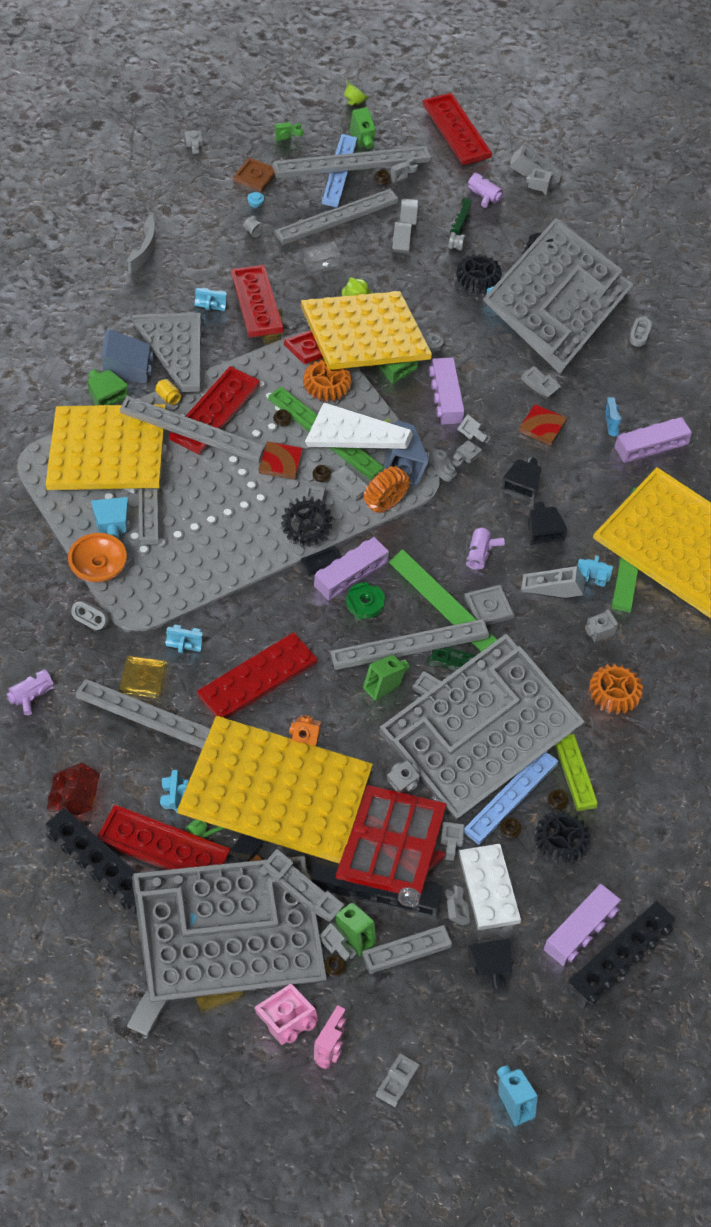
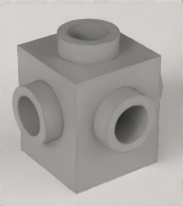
[387,760,420,793]

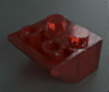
[46,762,100,815]

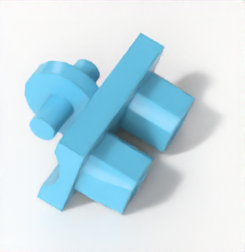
[194,288,227,311]
[577,555,613,587]
[166,625,203,653]
[160,770,189,813]

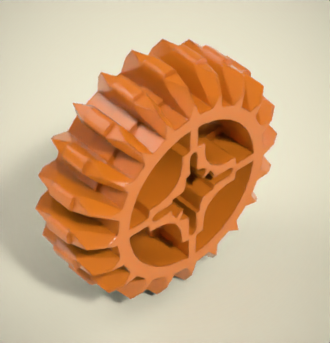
[303,359,352,403]
[363,466,411,513]
[589,663,643,715]

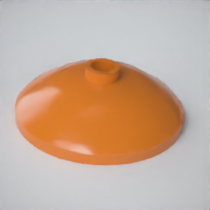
[68,533,127,582]

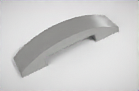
[127,215,155,274]
[263,849,344,922]

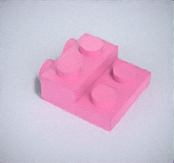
[254,984,319,1045]
[313,1005,347,1069]

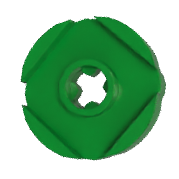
[346,582,385,620]

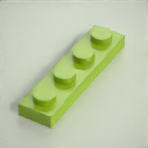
[555,734,598,812]

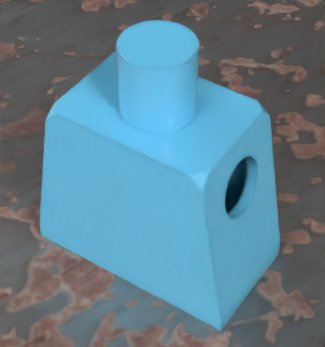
[91,497,129,539]
[497,1065,537,1126]

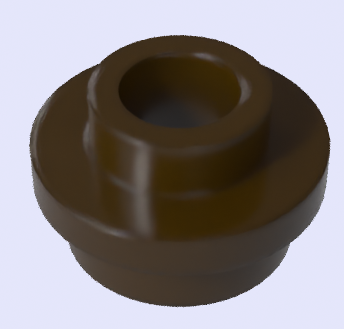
[374,170,390,185]
[273,409,291,427]
[312,465,331,482]
[548,789,569,810]
[500,817,521,838]
[324,955,346,977]

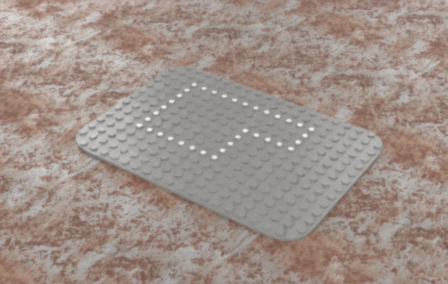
[17,331,440,631]

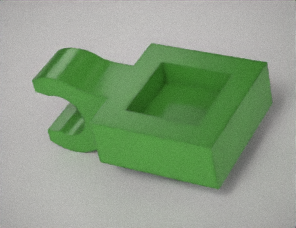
[274,122,304,141]

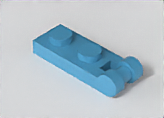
[605,397,622,436]

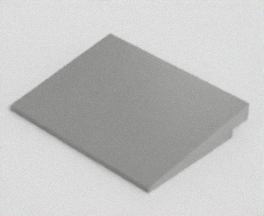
[483,218,634,373]
[380,634,585,820]
[132,856,327,1003]

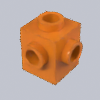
[289,715,322,746]

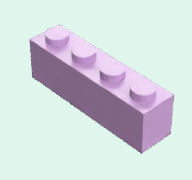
[429,358,464,425]
[615,417,692,463]
[314,537,389,601]
[544,884,621,967]

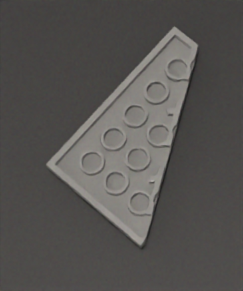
[132,313,201,392]

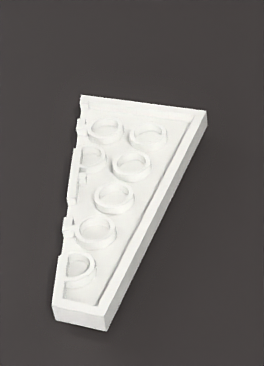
[305,403,413,449]

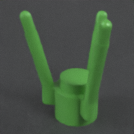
[185,819,225,839]

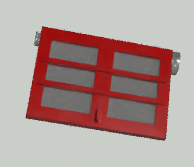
[336,785,447,907]

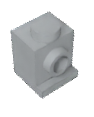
[526,168,552,195]
[585,609,618,642]

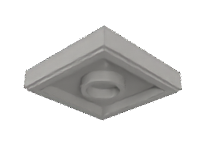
[464,585,514,626]

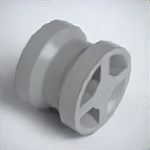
[244,216,265,238]
[448,232,465,251]

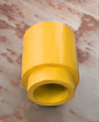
[155,379,181,405]

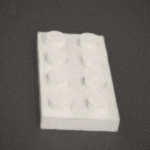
[458,844,521,931]

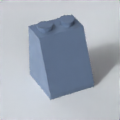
[102,329,154,383]
[382,420,429,486]

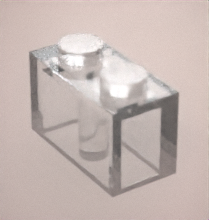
[302,241,341,275]

